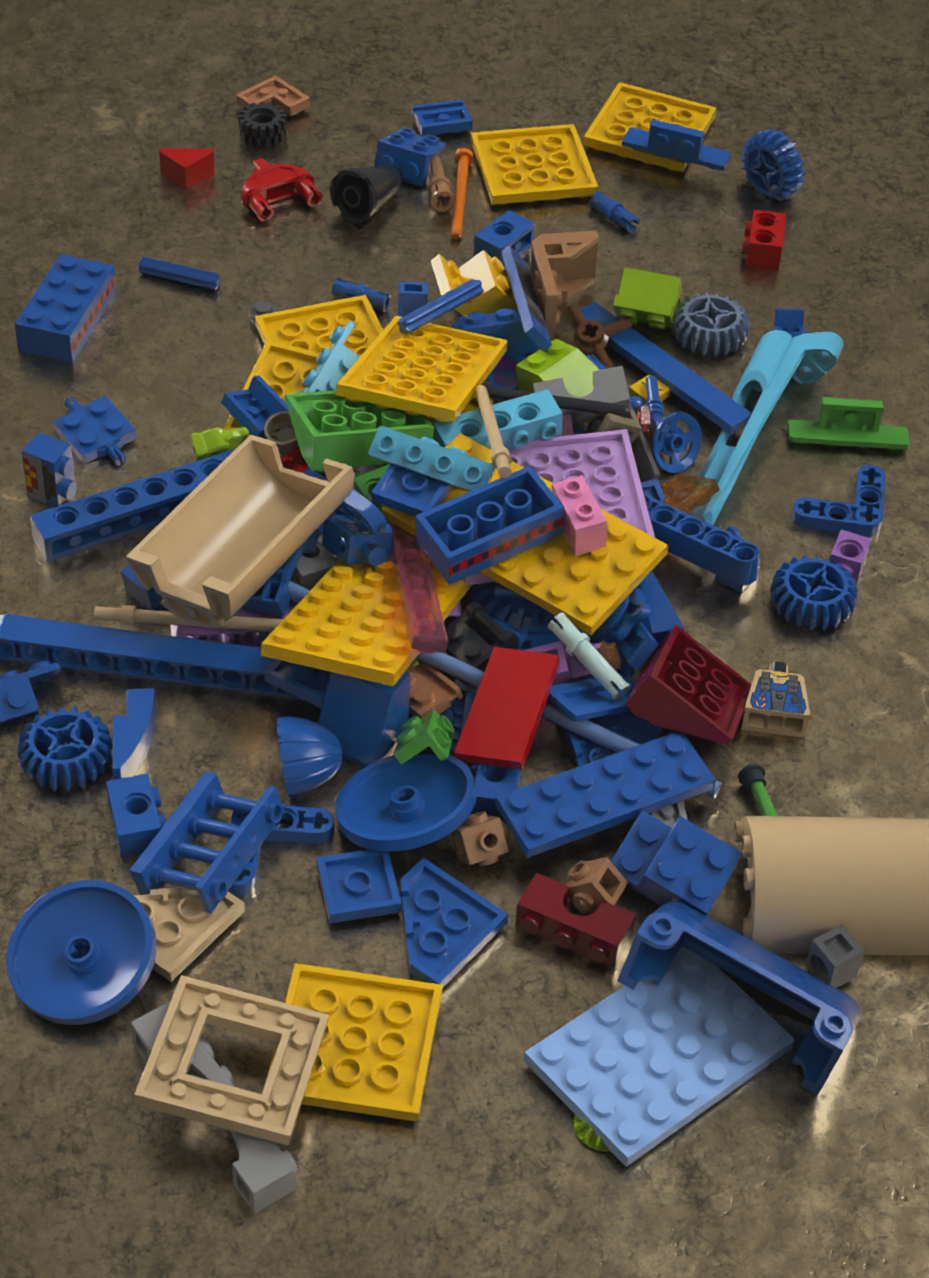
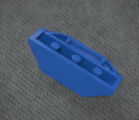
[450,309,539,356]

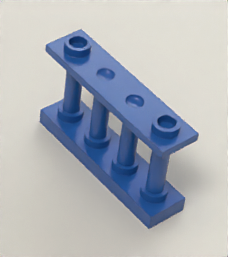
[129,772,284,913]

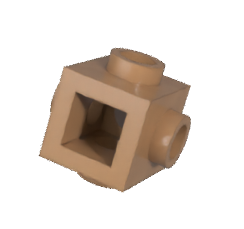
[451,812,510,866]
[565,857,628,915]

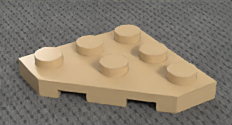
[135,887,245,982]

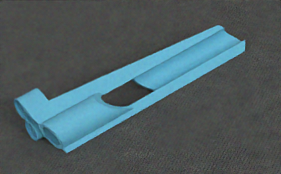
[682,330,844,525]

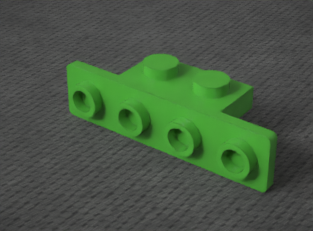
[788,397,910,450]

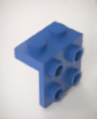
[374,128,446,187]

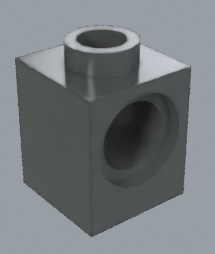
[806,925,865,988]

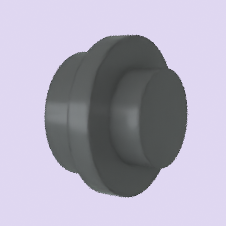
[249,301,278,324]

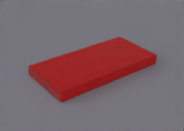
[454,647,560,770]

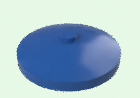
[335,751,477,851]
[6,880,157,1025]

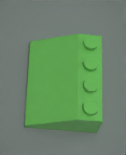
[285,390,434,472]

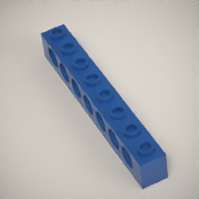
[30,449,235,562]

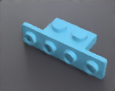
[298,320,360,393]
[368,426,496,491]

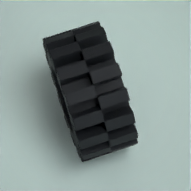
[239,102,287,147]

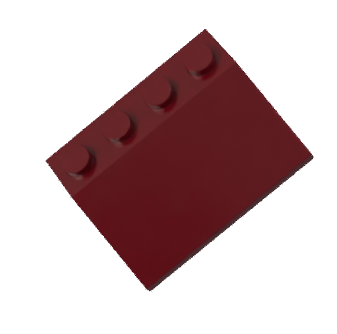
[626,624,752,744]

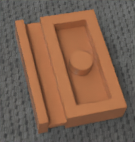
[406,660,463,718]

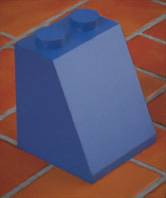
[318,671,410,768]

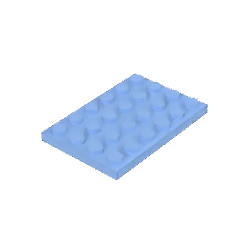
[523,947,795,1167]

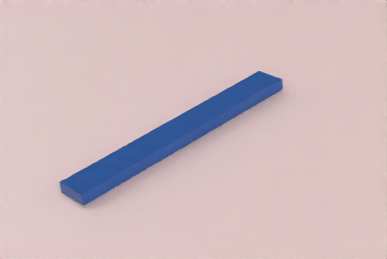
[580,302,752,434]

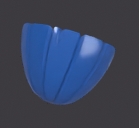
[277,717,342,797]

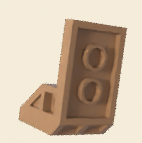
[529,230,599,340]

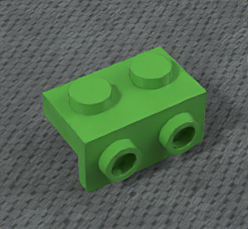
[393,709,454,765]

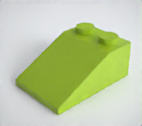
[516,339,600,425]

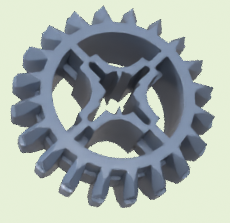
[672,292,750,357]

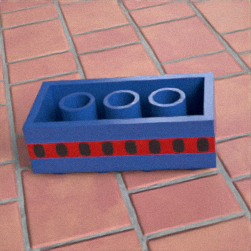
[15,254,117,363]
[415,466,564,585]

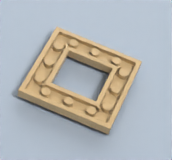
[134,975,329,1146]

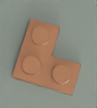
[236,75,310,116]

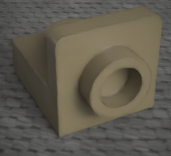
[595,410,642,444]

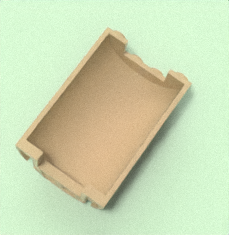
[126,435,355,628]
[734,816,929,955]

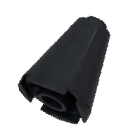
[330,165,402,223]

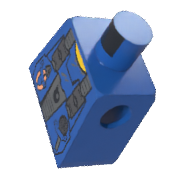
[322,511,393,566]

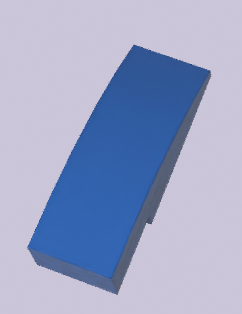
[113,688,156,780]

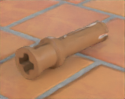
[428,154,455,212]

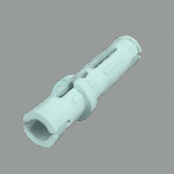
[547,613,631,701]

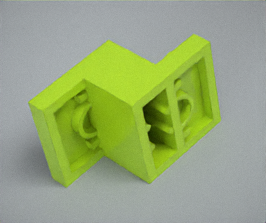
[613,267,683,330]

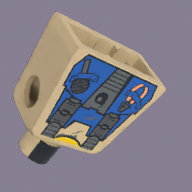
[741,661,810,738]

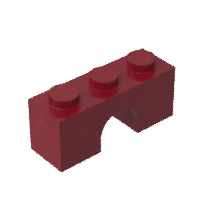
[515,873,636,968]

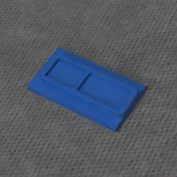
[548,673,635,722]

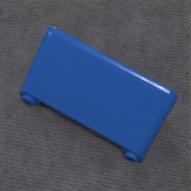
[617,901,861,1096]

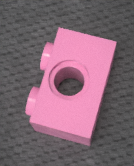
[552,475,607,556]

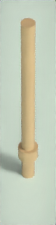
[475,385,512,478]
[94,605,283,632]

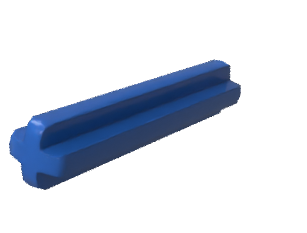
[138,257,220,290]

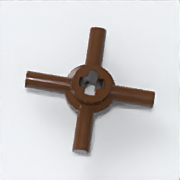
[567,303,633,369]

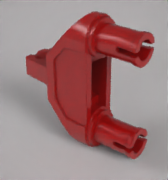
[241,158,323,221]

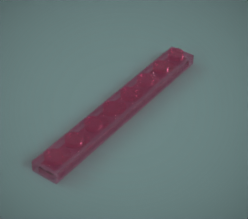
[389,523,448,654]

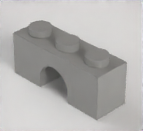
[533,366,630,426]

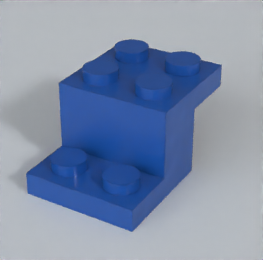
[611,810,743,916]

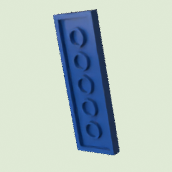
[495,732,716,858]

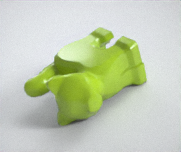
[191,427,249,461]

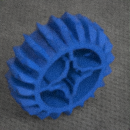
[740,128,806,201]
[770,555,858,632]
[17,706,113,792]

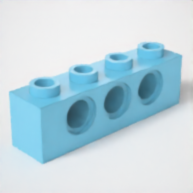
[433,389,563,450]

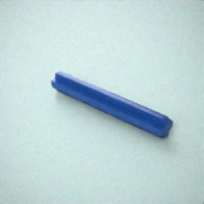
[397,279,484,334]

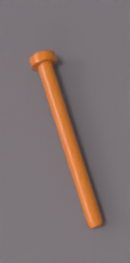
[451,148,473,240]

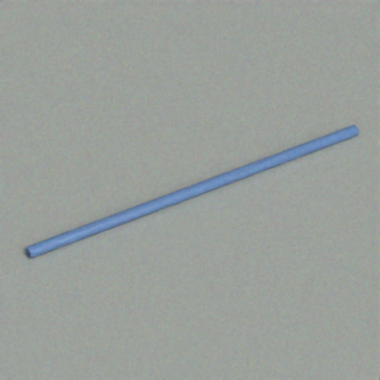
[288,581,722,799]

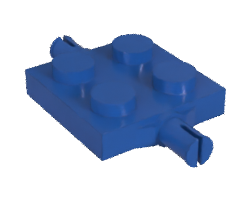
[53,395,137,466]

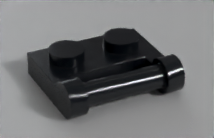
[433,602,519,671]

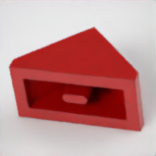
[159,148,215,190]

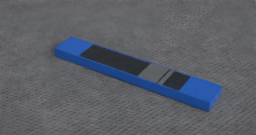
[502,245,552,351]

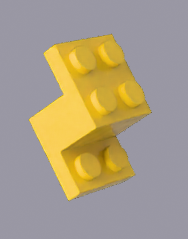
[431,250,519,317]

